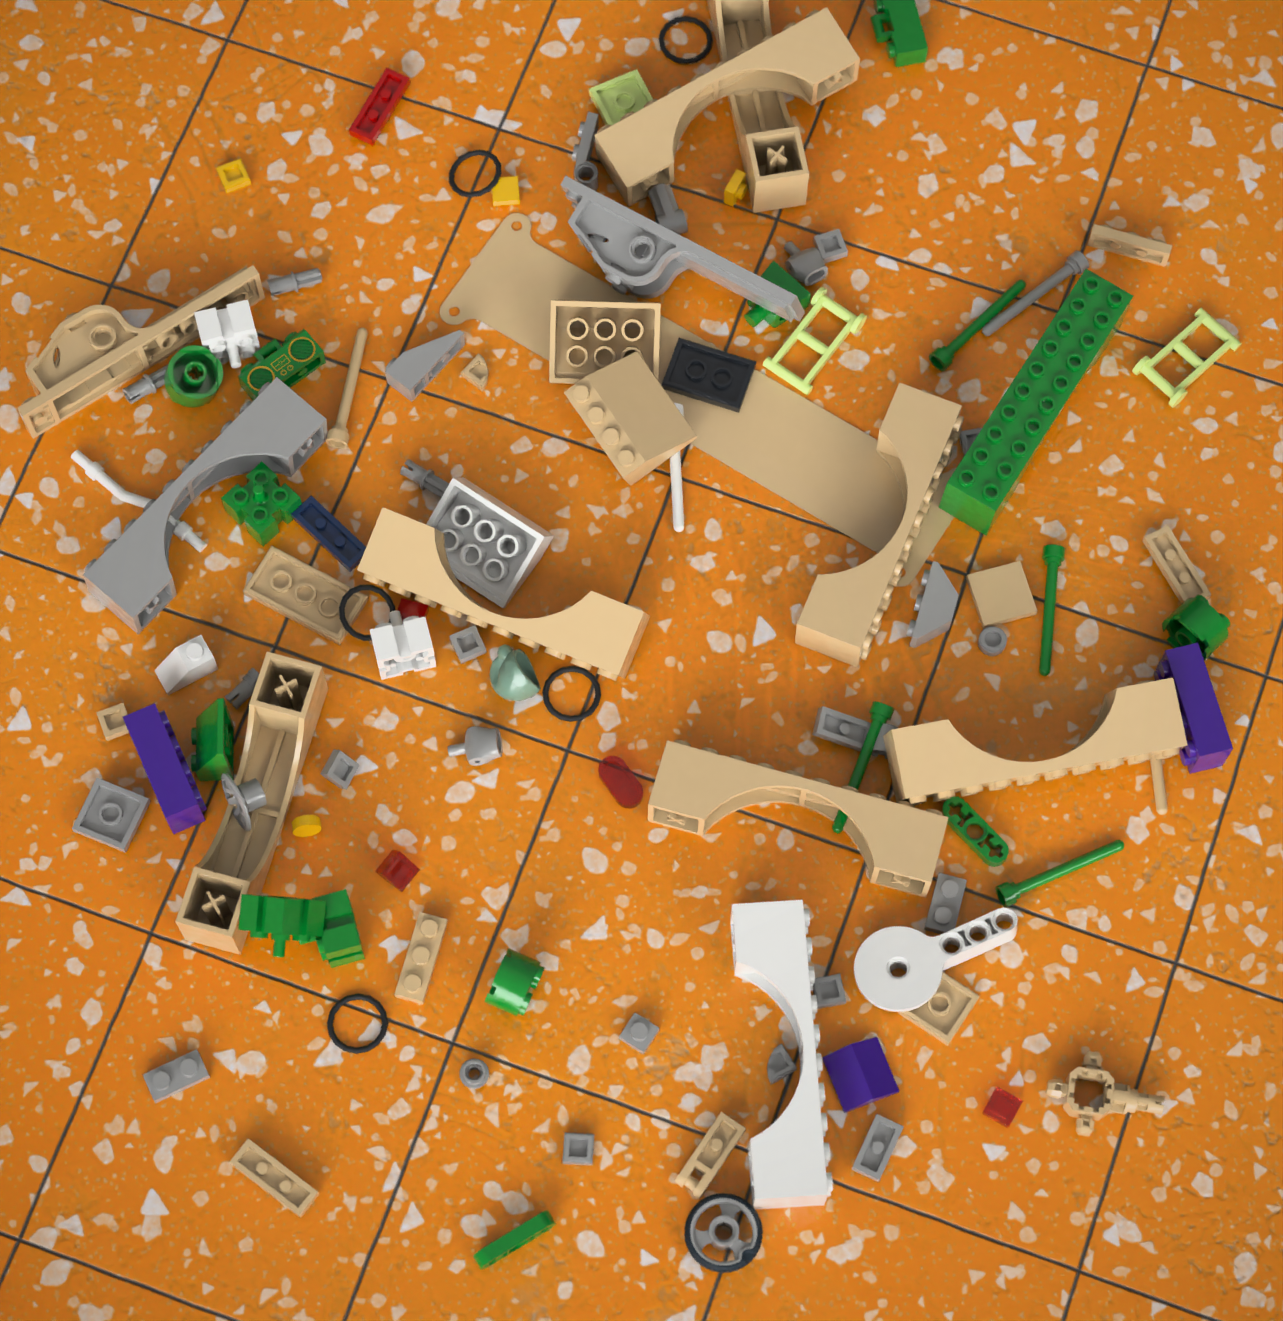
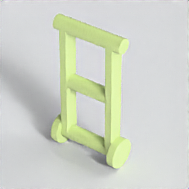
[763,287,867,395]
[1132,308,1242,408]

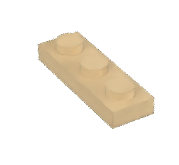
[1087,224,1172,267]
[1143,525,1211,604]
[394,912,448,1004]
[229,1138,319,1218]

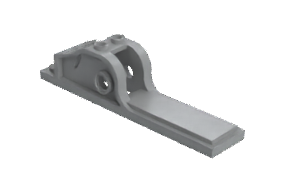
[560,176,805,322]

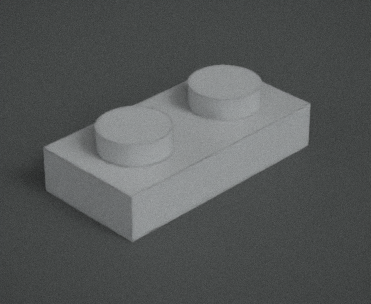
[924,873,967,934]
[143,1049,210,1103]
[851,1114,904,1182]

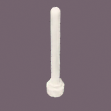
[670,403,684,532]

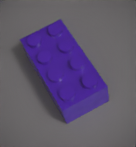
[1154,643,1233,774]
[123,703,207,834]

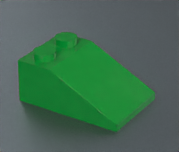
[191,698,234,781]

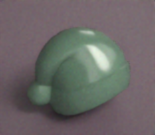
[489,644,541,701]

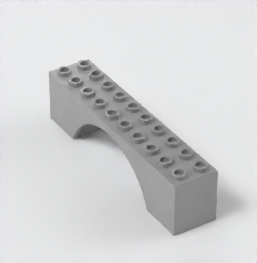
[83,377,328,635]

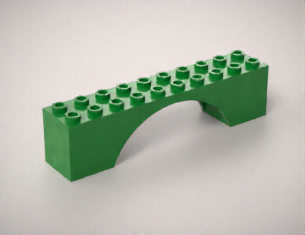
[938,269,1133,535]

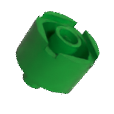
[164,345,223,408]
[1162,594,1230,661]
[484,948,545,1016]

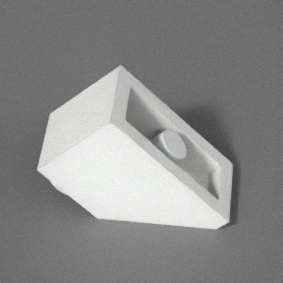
[154,635,218,695]

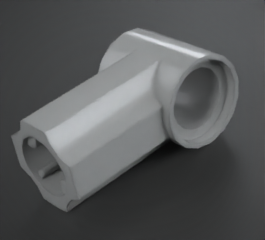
[648,183,688,234]

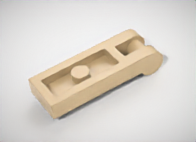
[675,1112,746,1199]

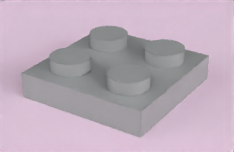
[72,778,151,853]

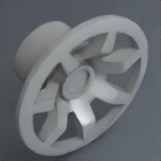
[221,773,267,831]

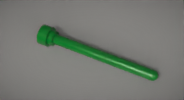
[929,280,1026,371]
[1039,544,1065,676]
[832,701,895,833]
[995,840,1124,908]

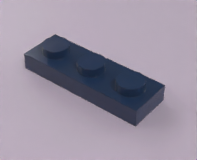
[291,496,366,572]

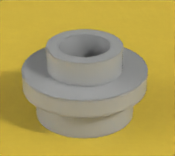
[459,1059,489,1089]

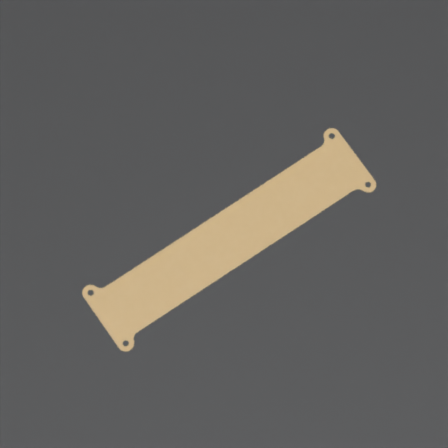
[440,213,956,587]

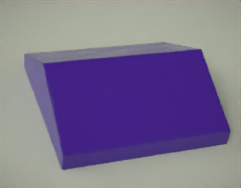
[822,1037,899,1113]

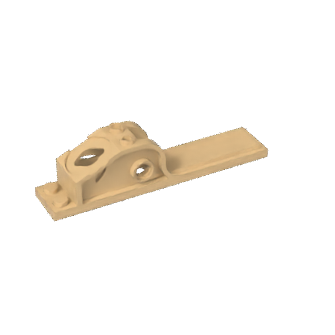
[17,265,265,439]

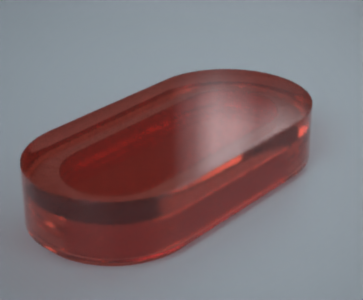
[598,756,643,809]

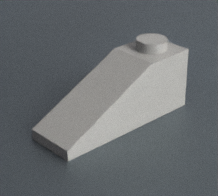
[385,330,465,402]

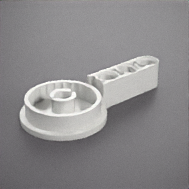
[854,907,1018,1012]

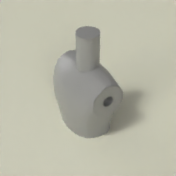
[784,241,828,286]
[448,726,503,766]

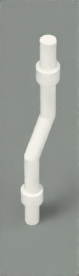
[71,450,207,552]

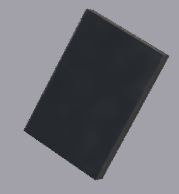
[661,338,756,413]

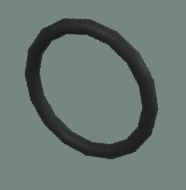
[659,16,713,64]
[449,150,501,198]
[339,585,396,641]
[542,666,601,722]
[327,994,388,1054]

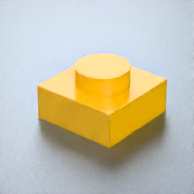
[724,169,748,207]

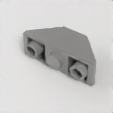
[906,561,959,648]

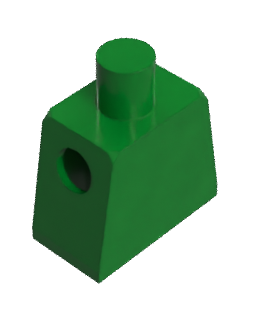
[744,261,811,328]

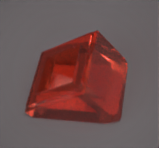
[375,850,420,892]

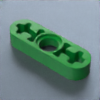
[941,797,1009,867]
[473,1210,556,1270]

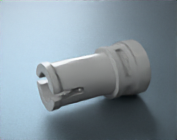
[225,668,259,710]

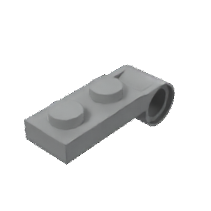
[572,112,599,191]
[812,706,898,759]

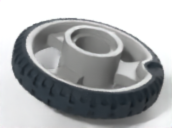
[684,1193,763,1273]

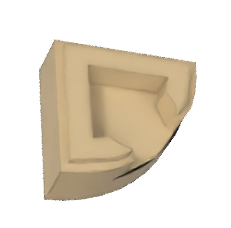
[461,353,489,392]

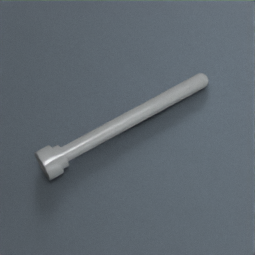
[982,250,1089,336]

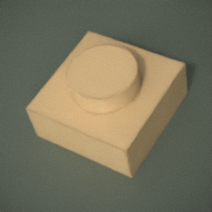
[96,703,129,741]

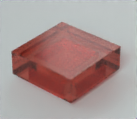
[982,1087,1023,1128]

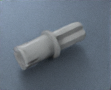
[267,268,323,297]
[122,365,168,404]
[400,459,449,497]

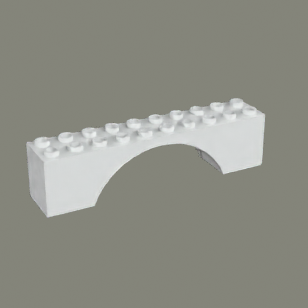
[730,900,833,1209]

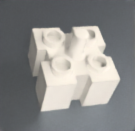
[194,300,260,368]
[370,610,436,680]

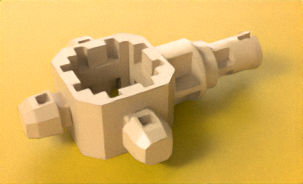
[1046,1051,1164,1136]

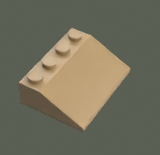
[549,299,661,384]
[564,351,698,486]

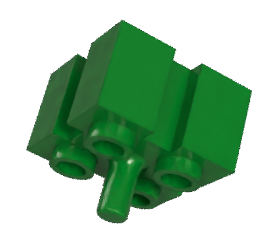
[221,462,302,547]
[299,889,365,968]
[238,894,326,957]

